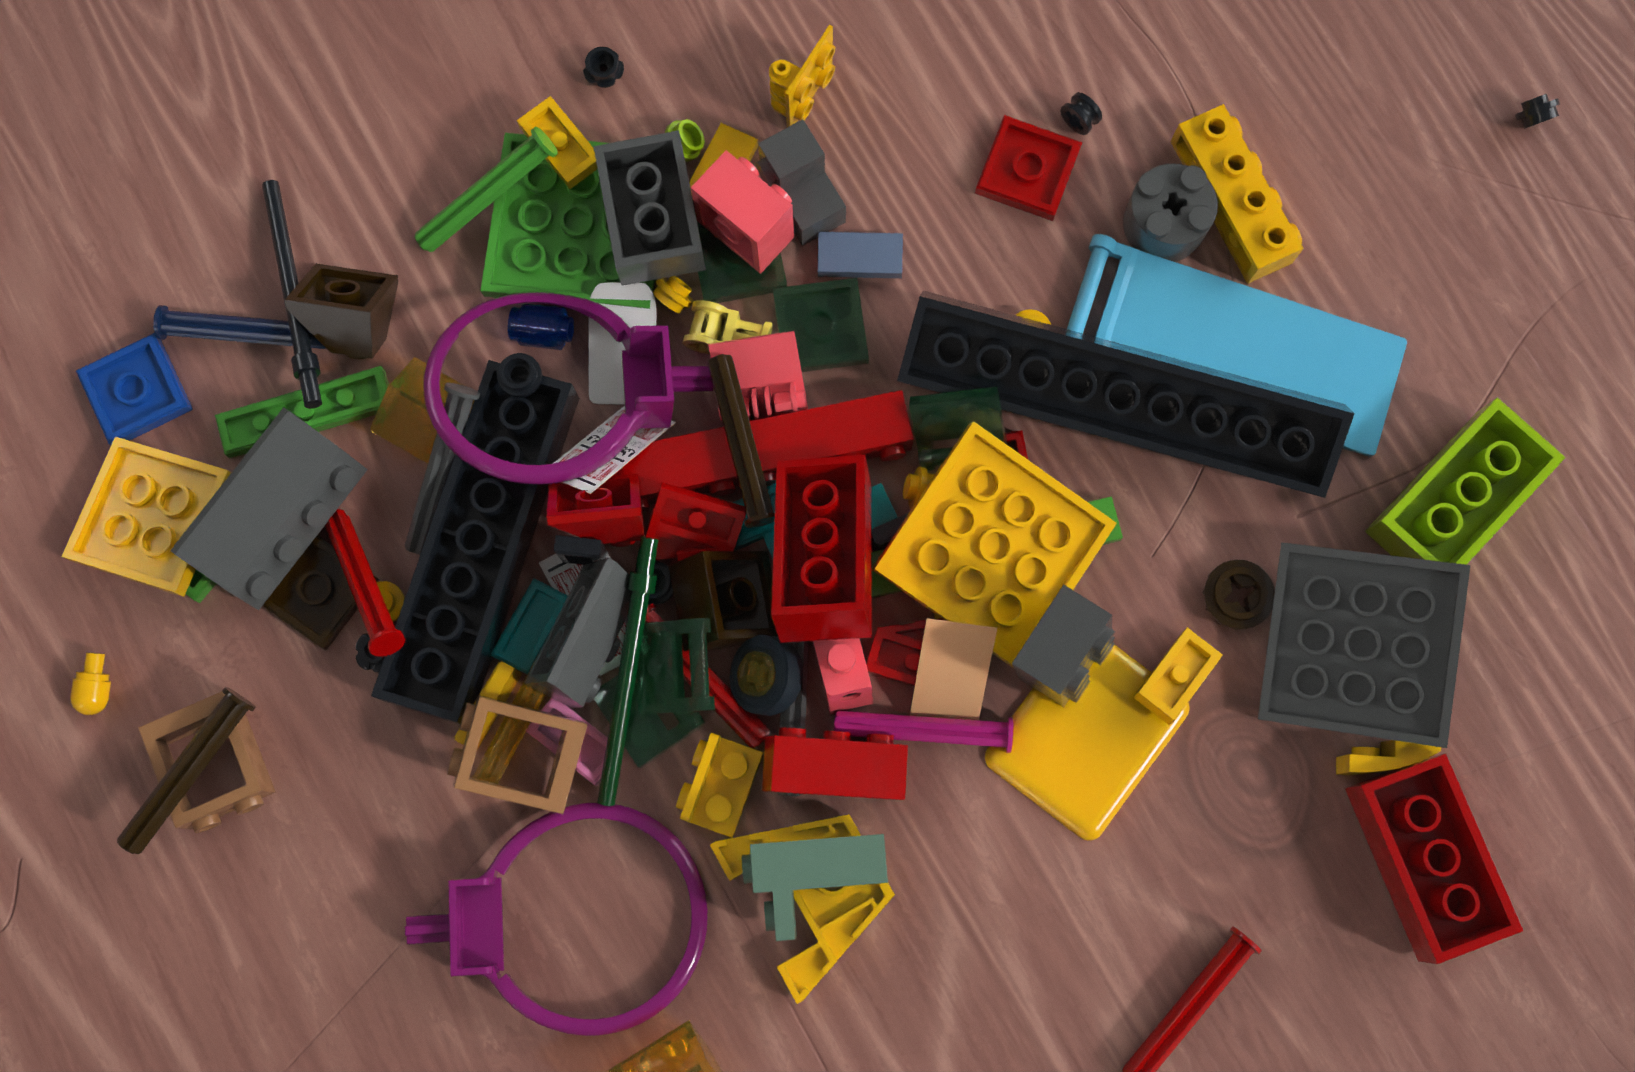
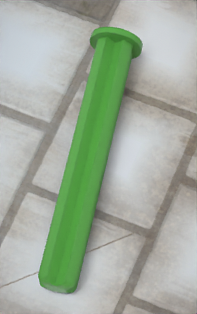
[414,127,558,252]

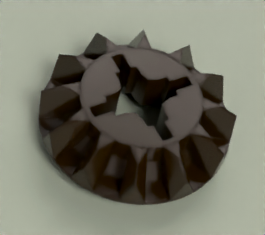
[1202,560,1275,630]

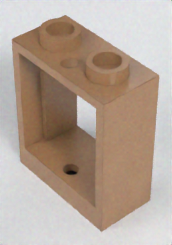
[138,691,276,833]
[447,695,588,814]

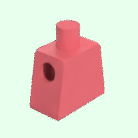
[812,638,873,715]

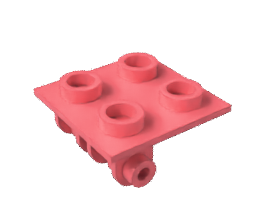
[708,331,808,421]

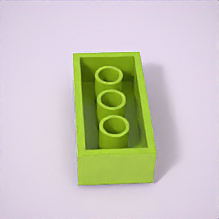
[1365,397,1566,565]

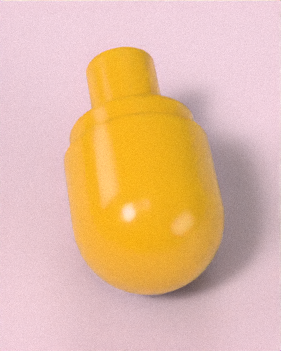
[70,652,111,715]

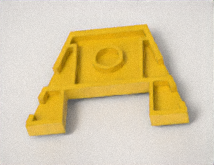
[710,814,895,1004]

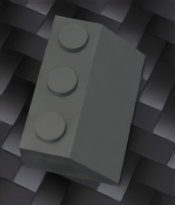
[524,558,632,708]

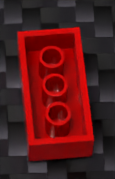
[771,455,872,643]
[1345,754,1523,964]

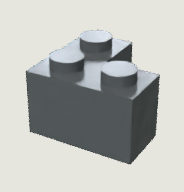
[756,119,846,246]

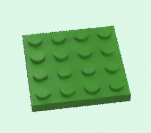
[480,133,656,309]

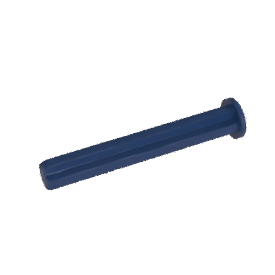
[153,305,326,349]

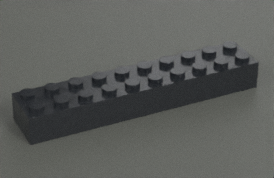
[897,290,1355,498]

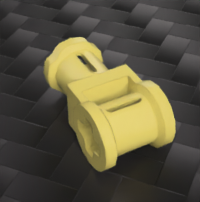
[682,300,773,354]

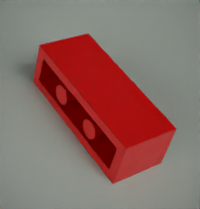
[762,727,908,800]

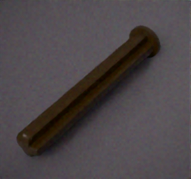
[707,354,775,528]
[117,687,256,854]

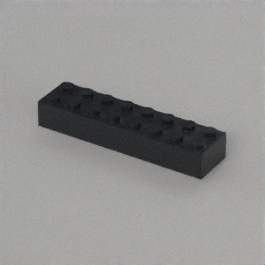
[371,360,580,724]

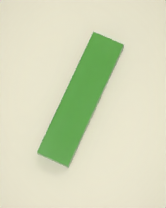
[215,366,396,458]

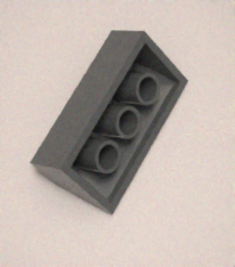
[170,407,368,610]

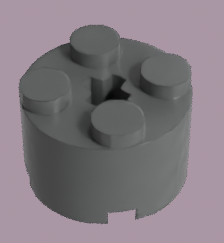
[1123,164,1218,262]

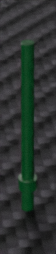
[597,536,659,806]

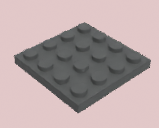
[1258,542,1471,748]

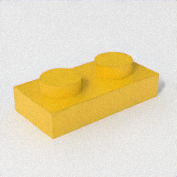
[517,96,598,189]
[1134,627,1223,725]

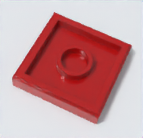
[975,115,1083,221]

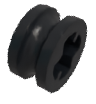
[1060,92,1102,135]

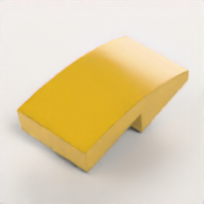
[1336,740,1441,775]

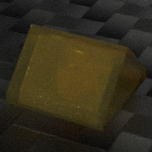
[370,357,474,464]

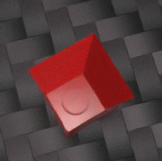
[546,474,644,547]

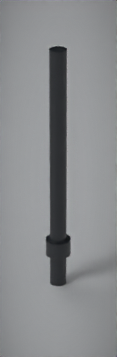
[262,180,322,409]

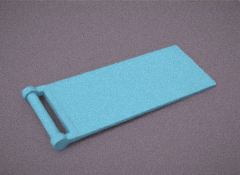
[1067,234,1407,457]

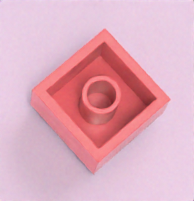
[691,150,794,274]

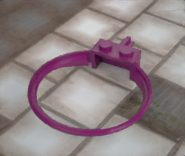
[423,292,714,485]
[405,803,708,1036]

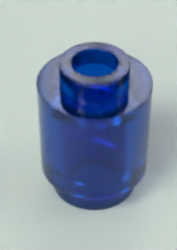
[507,303,574,350]

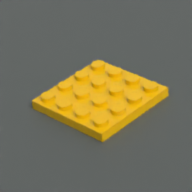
[872,421,1117,668]

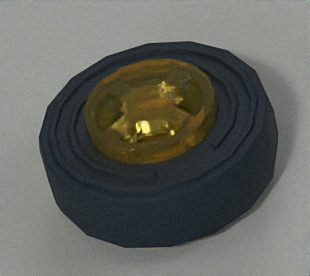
[729,635,803,716]

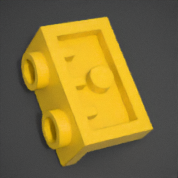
[676,733,764,838]

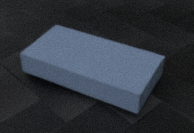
[818,232,903,279]

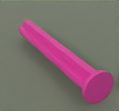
[834,711,1013,753]

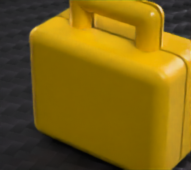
[985,645,1190,841]

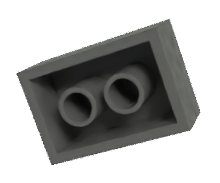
[594,130,706,286]
[1012,585,1115,707]

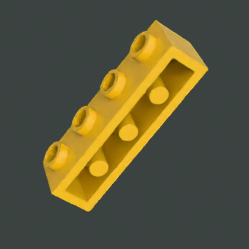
[1170,104,1304,284]

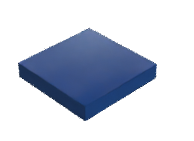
[76,333,193,445]

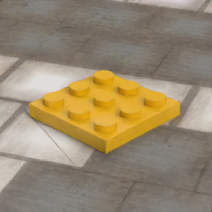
[61,437,232,597]

